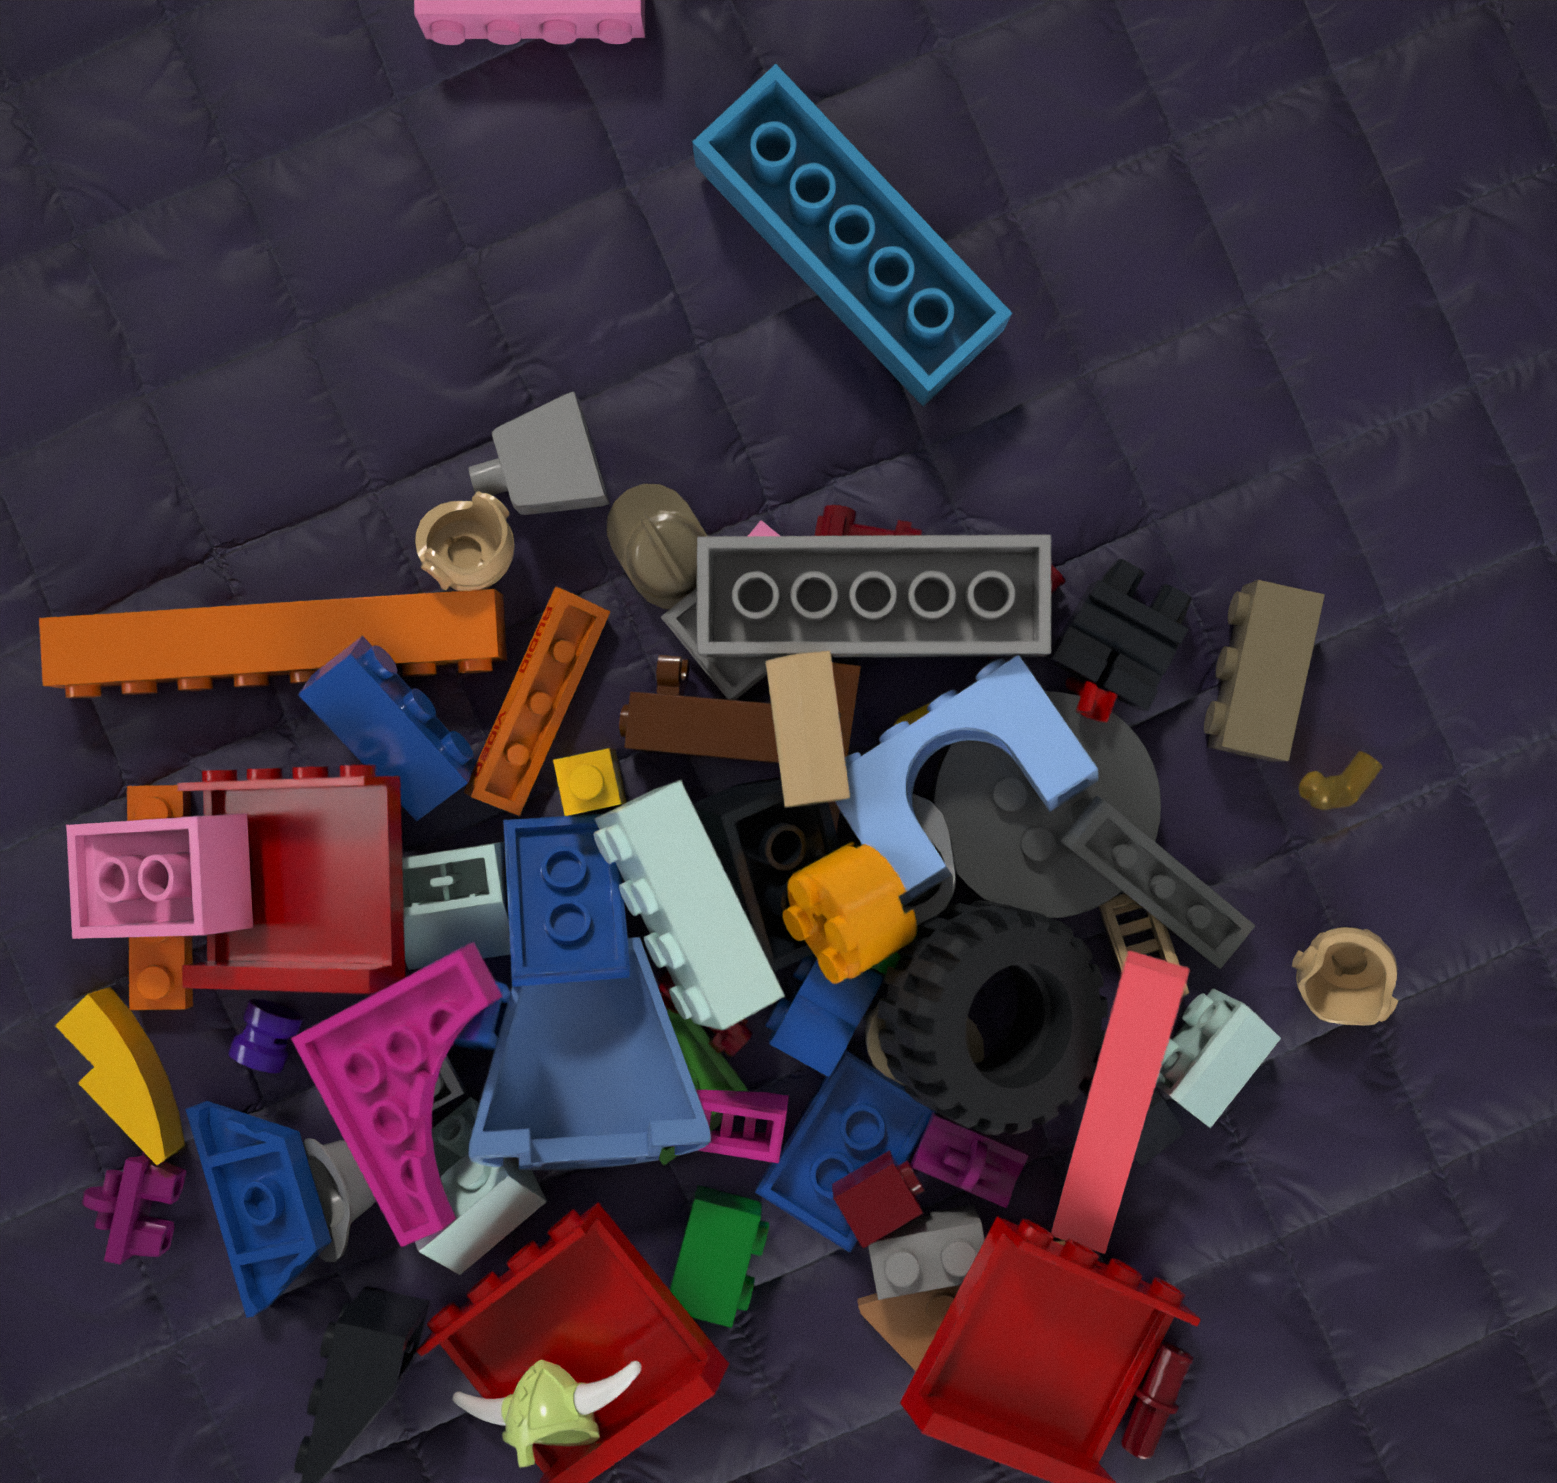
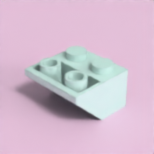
[402,842,510,970]
[1156,988,1281,1128]
[415,1097,547,1275]

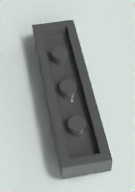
[1060,795,1256,969]

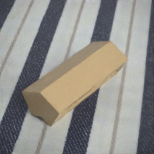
[766,651,850,807]

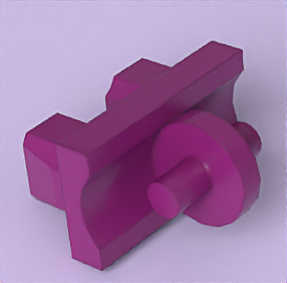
[911,1112,1029,1208]
[82,1152,186,1265]

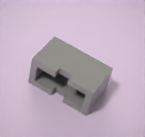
[868,1204,985,1300]

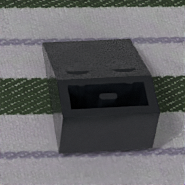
[294,1286,430,1483]

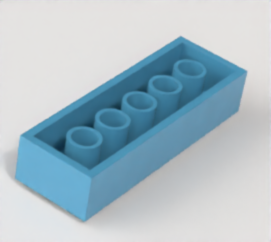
[692,64,1012,406]

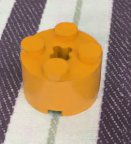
[783,842,917,984]

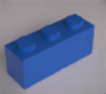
[298,635,476,821]

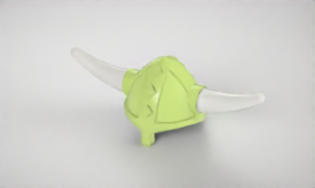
[453,1360,642,1467]

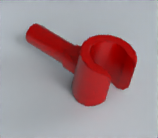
[1065,677,1118,723]

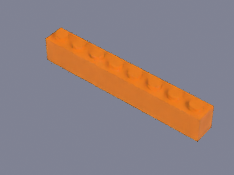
[39,589,507,698]

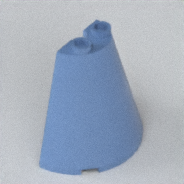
[469,937,711,1170]

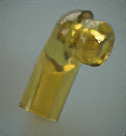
[1298,751,1383,810]

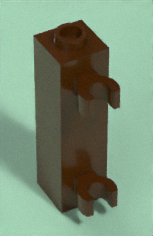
[619,655,841,764]

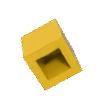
[553,748,627,816]

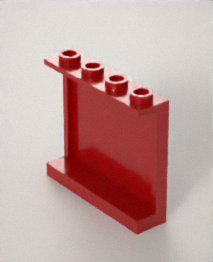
[178,765,405,994]
[416,1202,729,1483]
[900,1216,1201,1483]

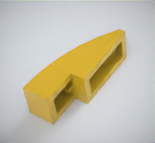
[55,987,185,1165]

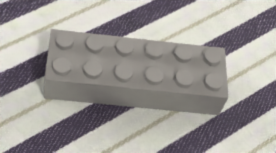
[697,535,1051,658]

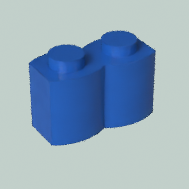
[765,953,884,1077]

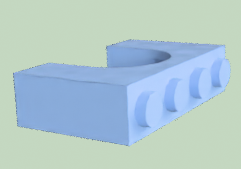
[835,655,1099,906]

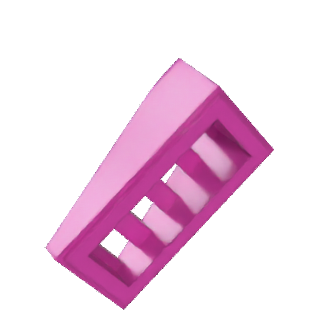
[673,1089,789,1163]

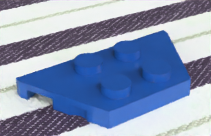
[185,1101,332,1318]

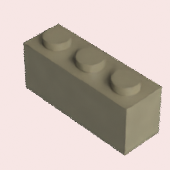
[1204,580,1325,762]

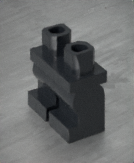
[1044,559,1192,711]

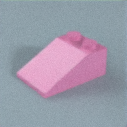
[66,814,253,939]

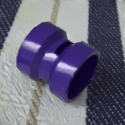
[228,998,304,1073]

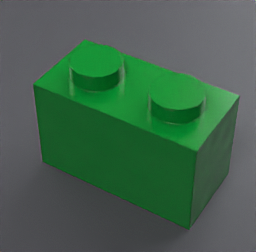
[670,1185,769,1328]

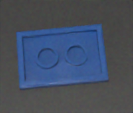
[503,814,630,987]
[755,1048,938,1252]

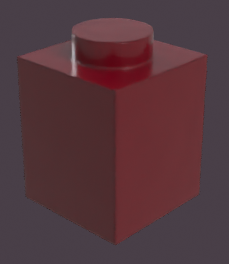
[832,1150,925,1248]

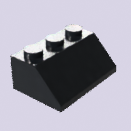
[692,777,840,973]

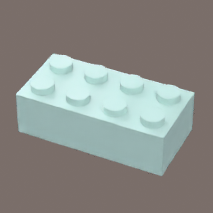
[594,780,784,1030]

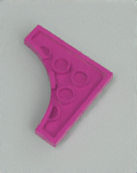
[291,942,502,1247]

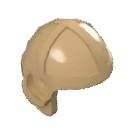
[415,491,515,591]
[1292,927,1399,1025]

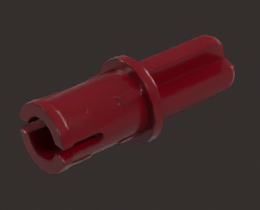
[1121,1341,1194,1460]

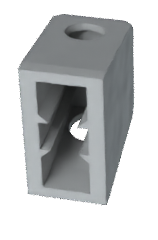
[468,392,610,515]

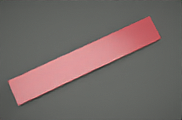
[1051,950,1189,1254]

